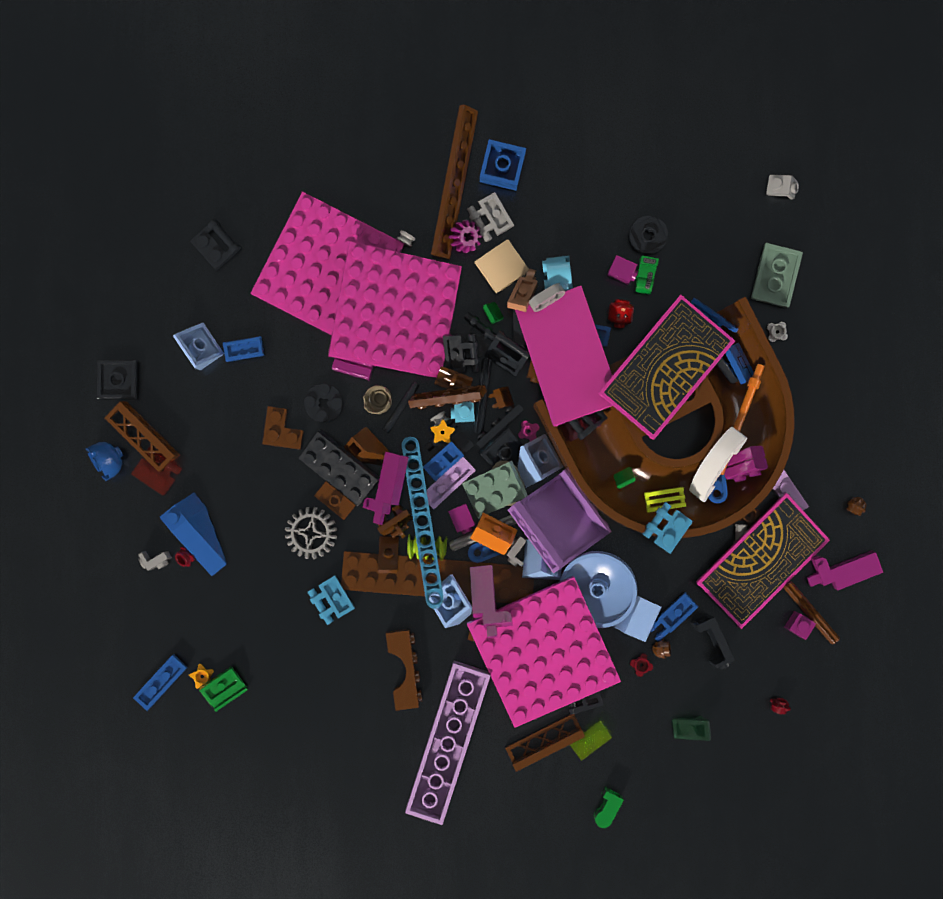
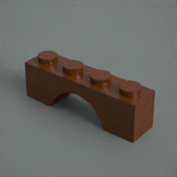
[386,628,423,711]

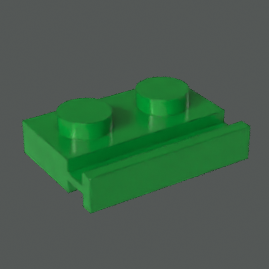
[199,666,248,712]

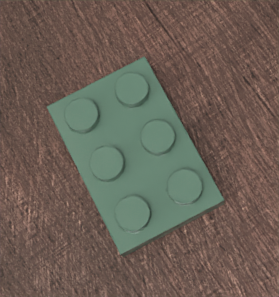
[751,243,803,308]
[462,461,528,518]

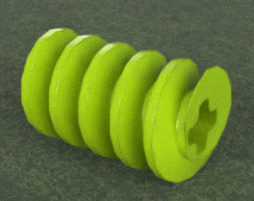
[407,534,447,561]

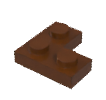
[262,406,304,449]

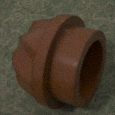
[846,497,866,516]
[652,639,671,659]

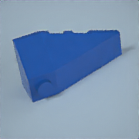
[160,493,227,576]

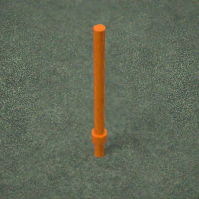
[720,364,765,475]

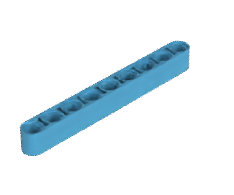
[402,437,444,609]

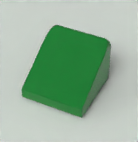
[483,302,504,325]
[614,467,637,489]

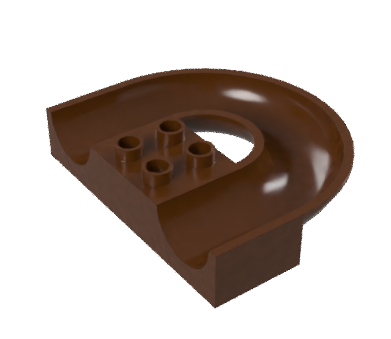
[533,297,794,538]

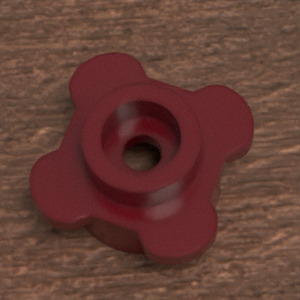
[175,546,195,567]
[630,654,653,677]
[770,698,791,714]

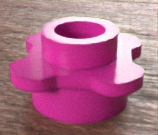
[518,421,539,442]

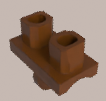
[434,366,473,389]
[377,504,413,538]

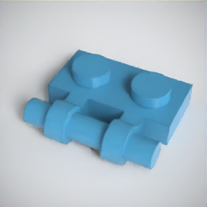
[643,502,693,554]
[308,575,355,625]

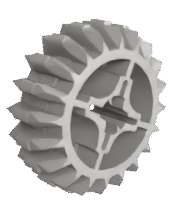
[285,507,337,559]

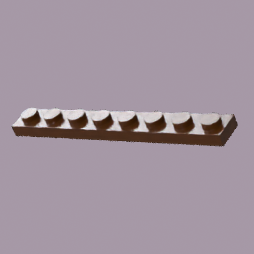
[431,105,478,259]

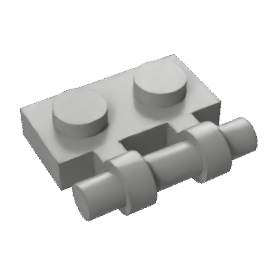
[467,192,514,242]

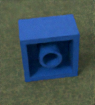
[480,139,526,191]

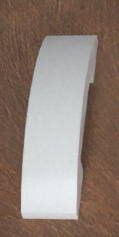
[689,427,748,502]

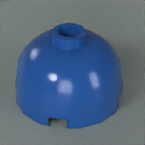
[86,442,123,481]

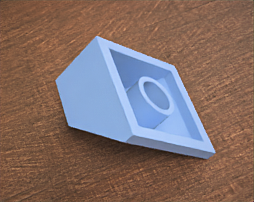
[517,434,563,488]
[429,574,472,628]

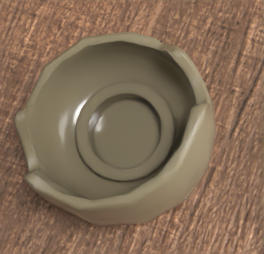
[363,385,392,414]

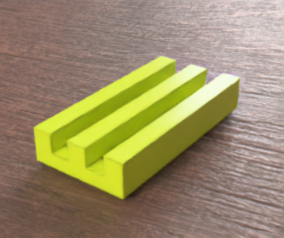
[644,487,686,512]

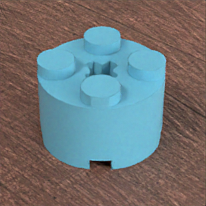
[542,255,573,291]

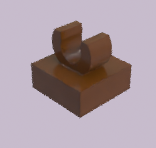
[489,386,514,409]

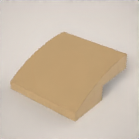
[474,240,529,294]

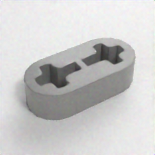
[529,283,565,312]

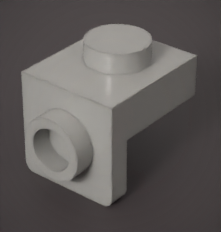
[766,175,799,199]
[506,536,526,567]
[138,551,172,570]

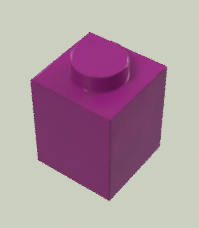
[607,255,638,285]
[448,504,475,534]
[784,611,816,640]

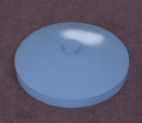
[560,551,638,628]

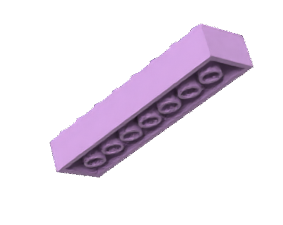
[405,660,491,825]

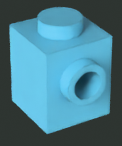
[451,402,475,423]

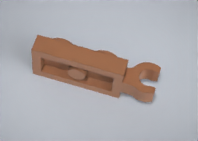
[507,269,538,312]

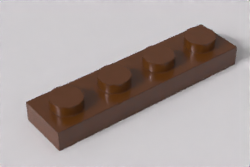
[408,385,487,409]

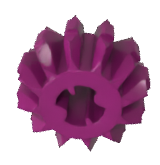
[449,220,482,253]

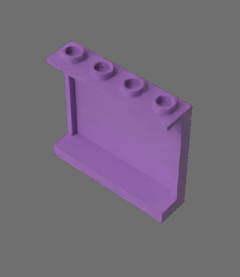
[508,469,612,574]

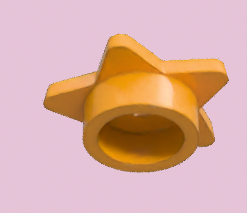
[430,419,455,444]
[189,664,214,689]

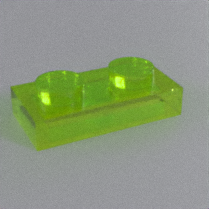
[570,721,612,761]

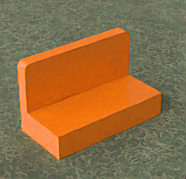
[470,513,518,555]

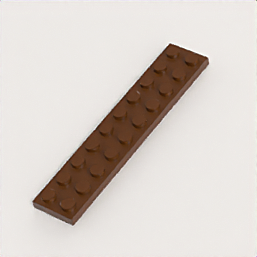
[341,551,534,603]

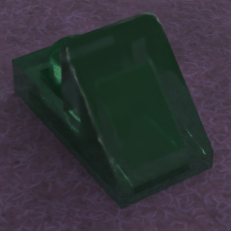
[673,716,711,741]

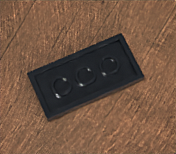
[298,429,380,506]

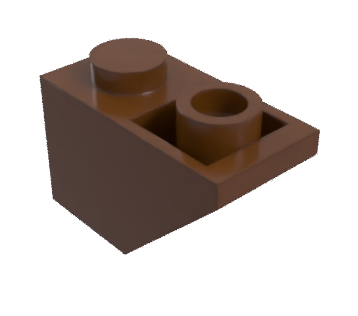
[344,427,389,466]

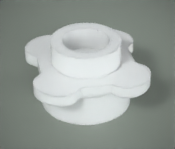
[767,322,788,342]

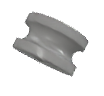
[396,230,415,248]
[430,411,450,426]

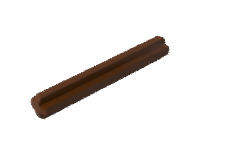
[784,581,840,644]

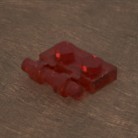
[131,447,182,496]

